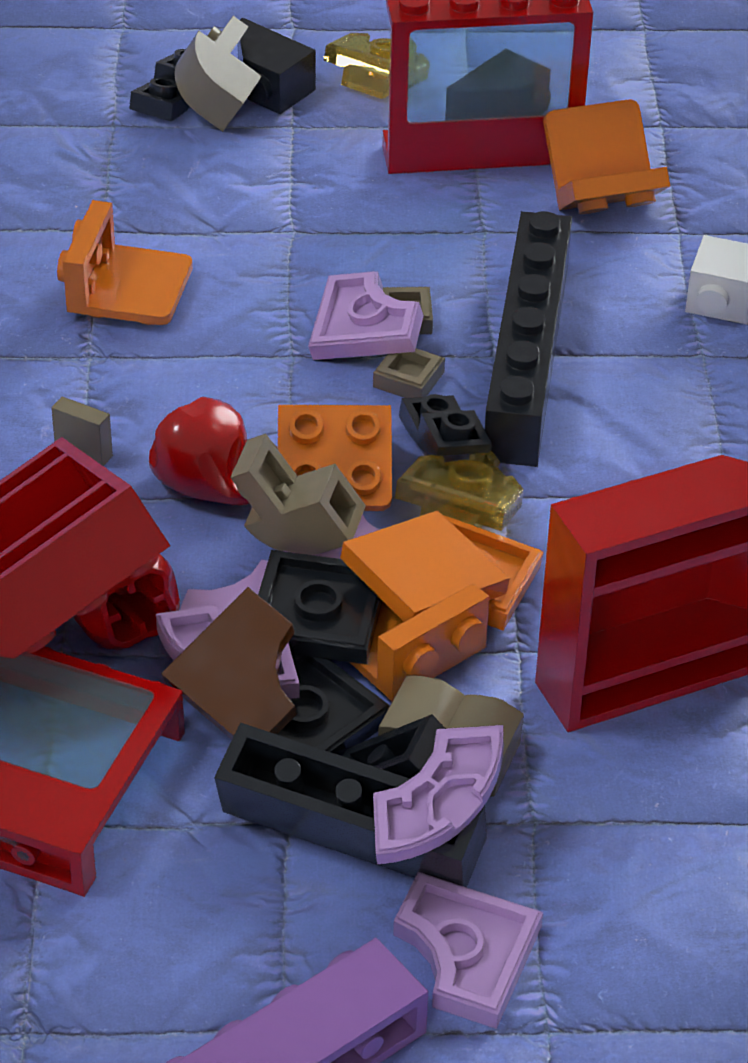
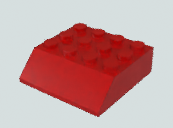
[0,437,171,659]
[535,455,748,732]

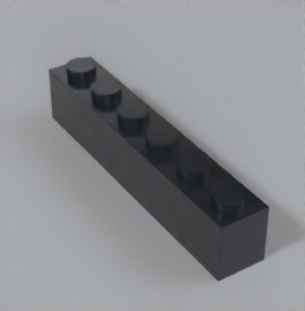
[482,211,572,467]

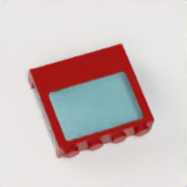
[382,0,594,174]
[0,646,185,897]

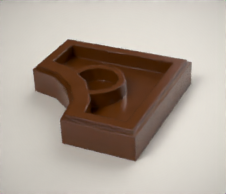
[161,587,297,740]

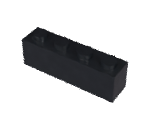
[214,722,487,887]

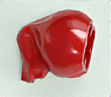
[149,396,278,505]
[74,554,180,650]

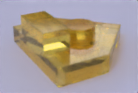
[324,33,430,99]
[395,450,524,531]

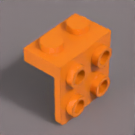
[543,99,670,214]
[57,200,193,325]
[278,405,392,511]
[349,583,490,702]

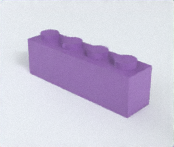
[166,938,429,1063]

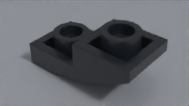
[129,49,190,121]
[399,394,492,456]

